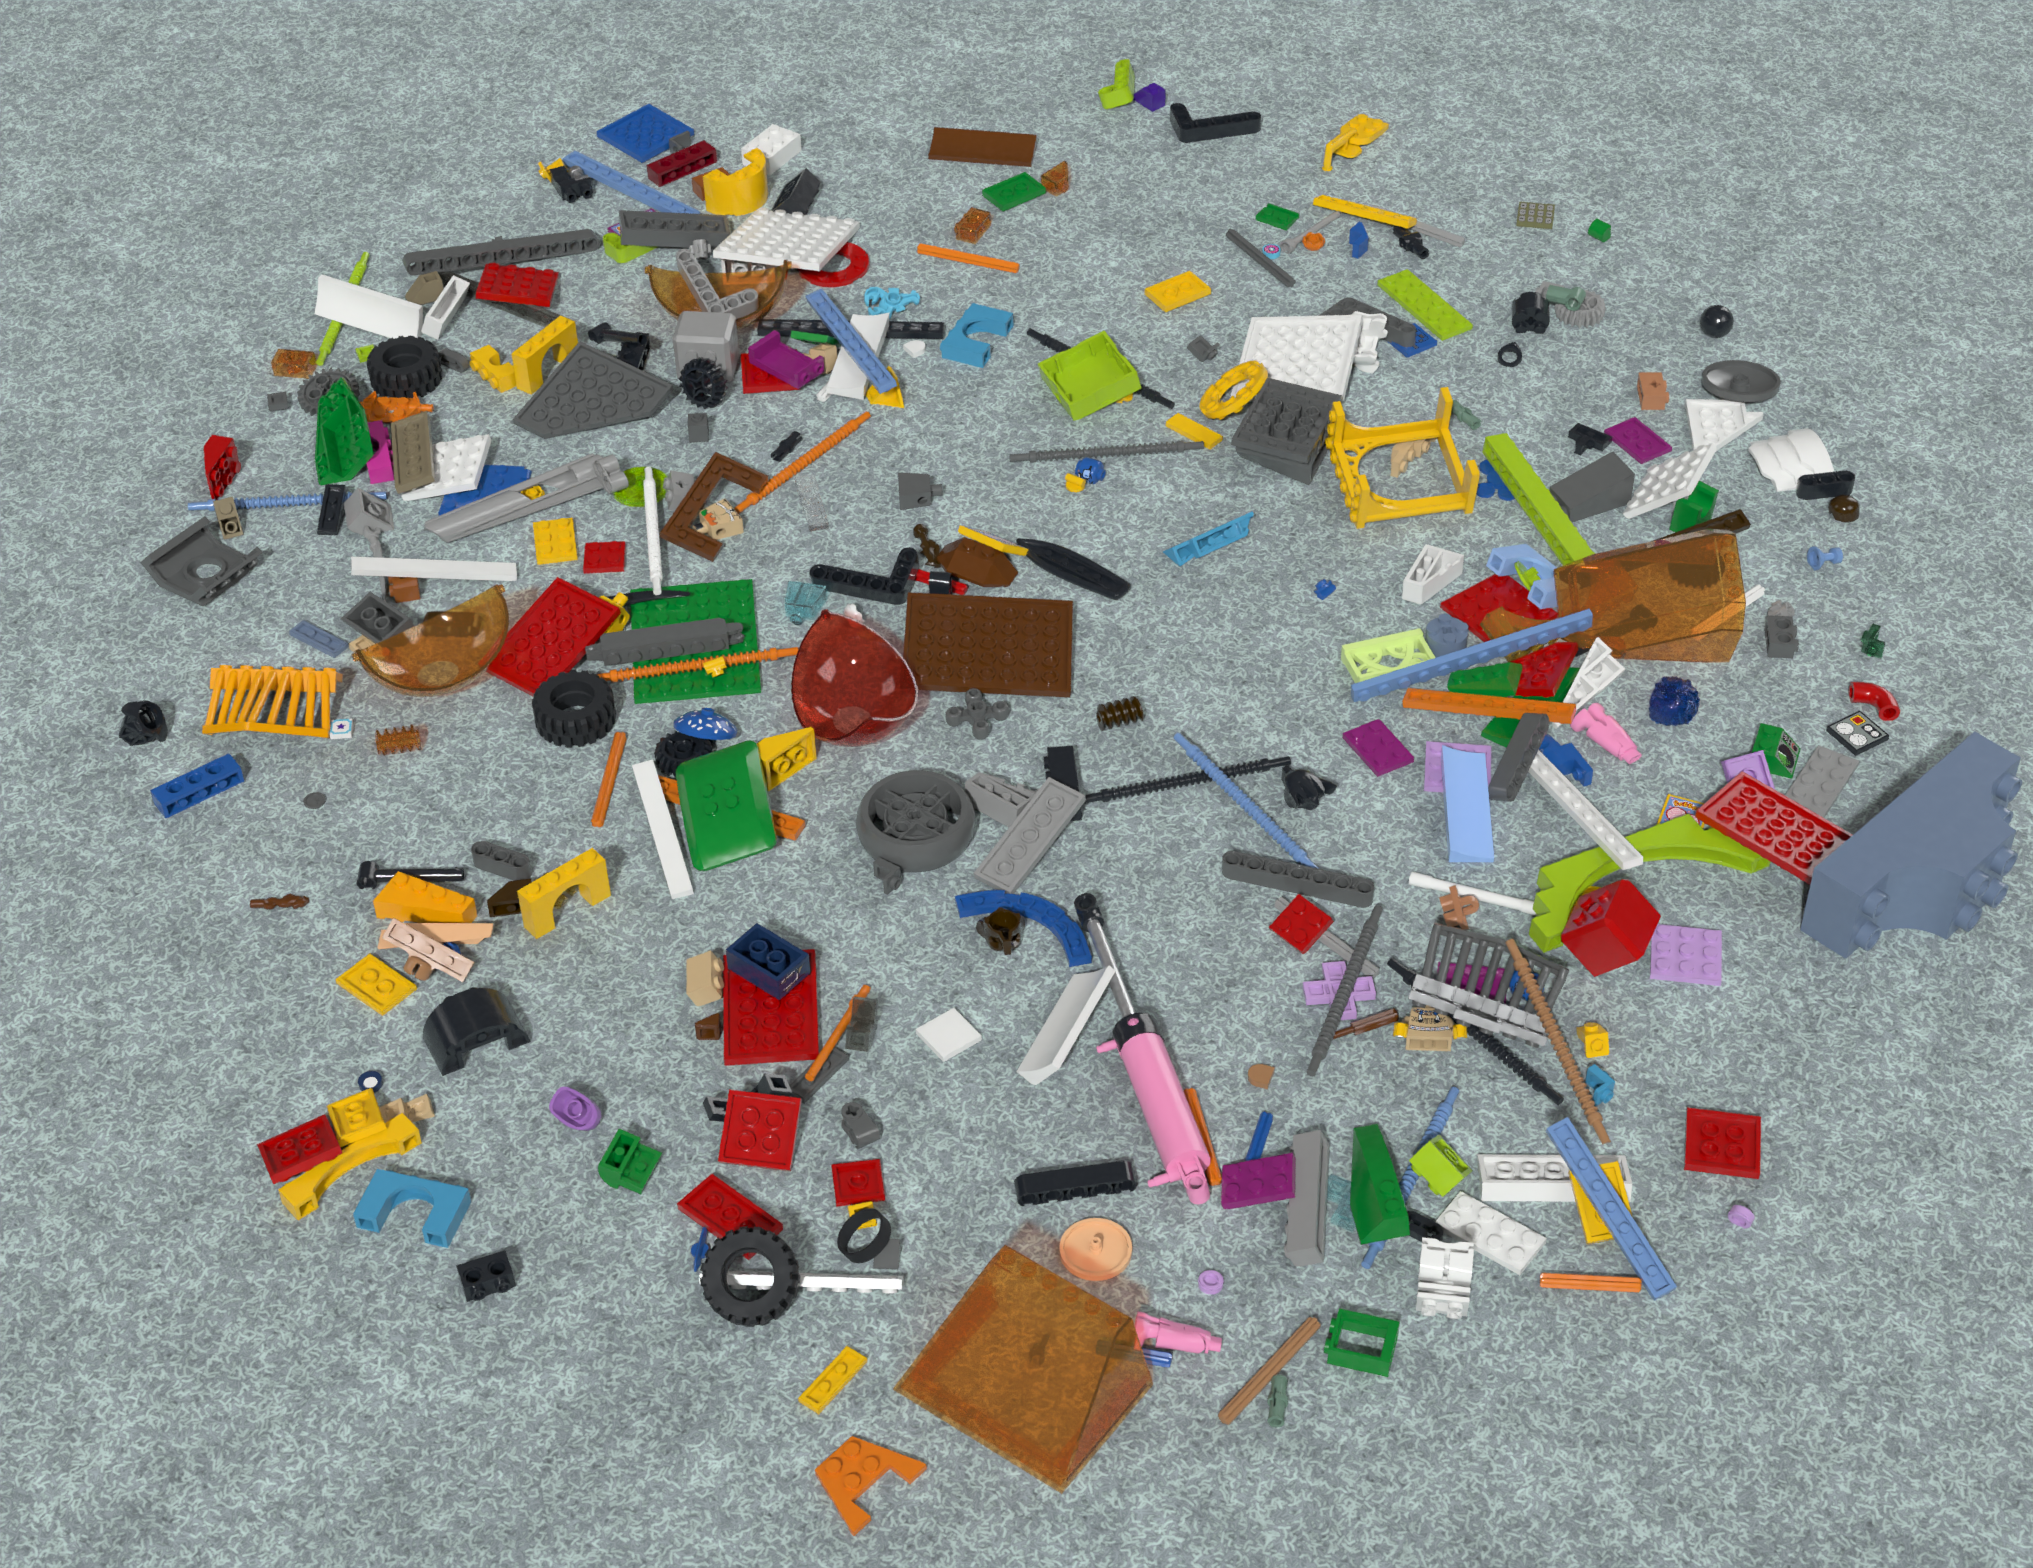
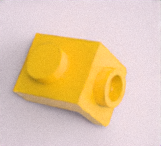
[538,158,568,182]
[1576,1022,1609,1058]

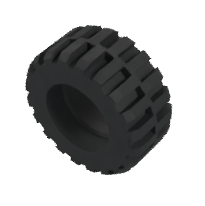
[367,335,442,398]
[532,670,616,748]
[700,1226,801,1327]

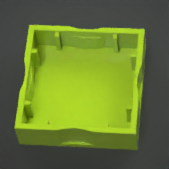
[1037,331,1141,421]

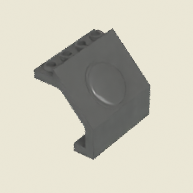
[140,516,263,606]

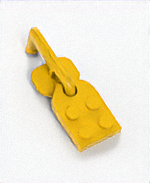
[1322,114,1389,171]

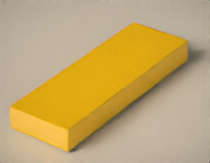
[1166,413,1223,450]
[798,1346,867,1414]

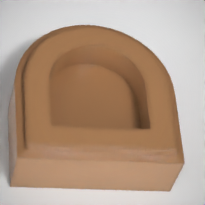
[1248,1064,1275,1089]

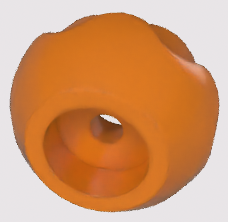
[1302,232,1325,251]

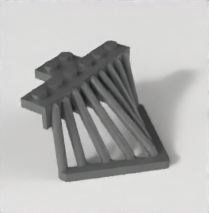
[1408,923,1569,1048]

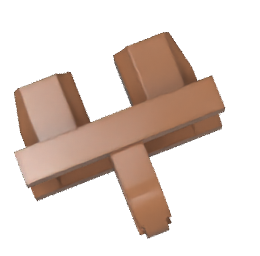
[1439,885,1479,929]

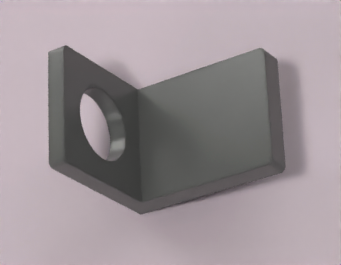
[669,131,691,154]

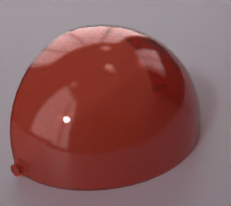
[791,609,918,747]

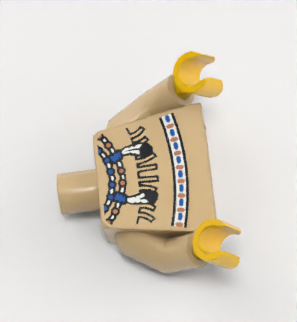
[1393,1005,1467,1051]

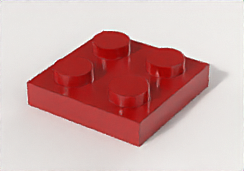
[583,541,626,574]
[1269,894,1334,954]

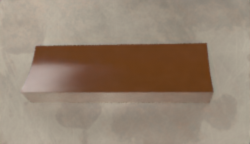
[928,127,1037,167]

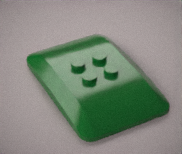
[676,740,777,871]

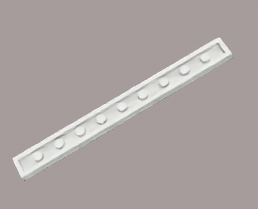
[1528,750,1643,870]

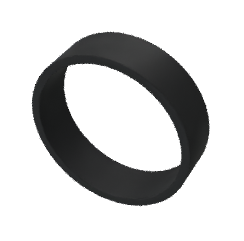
[837,1208,891,1263]

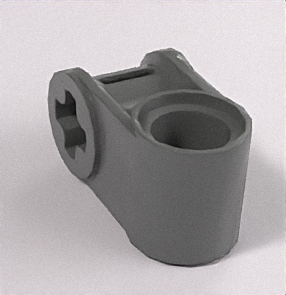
[841,1102,880,1150]

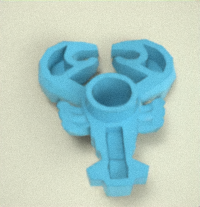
[864,287,920,319]

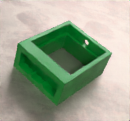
[1324,1308,1400,1377]

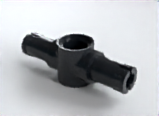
[1393,225,1429,259]

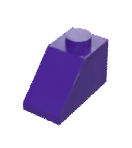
[1133,83,1166,112]

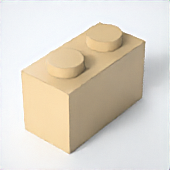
[686,950,724,1006]

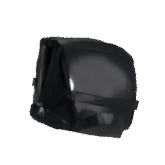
[119,700,168,746]

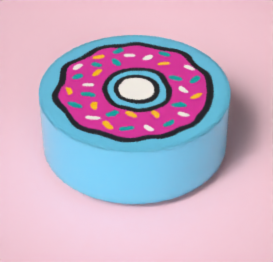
[1262,244,1281,259]

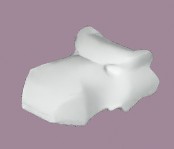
[1352,311,1388,374]

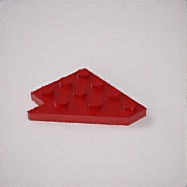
[1511,642,1579,698]

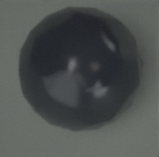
[1700,305,1734,338]

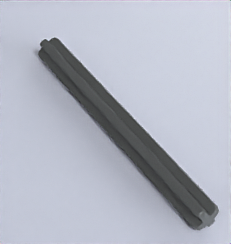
[1226,228,1296,287]

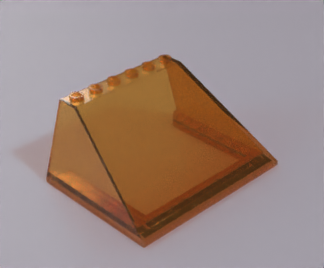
[893,1245,1153,1494]

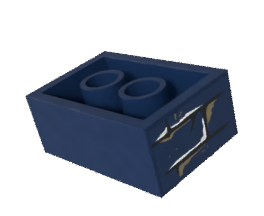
[726,923,810,1000]

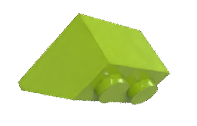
[1409,1135,1473,1197]

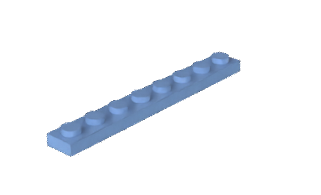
[1546,1117,1677,1301]

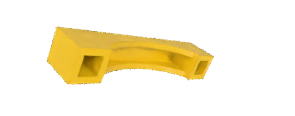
[278,1113,422,1220]

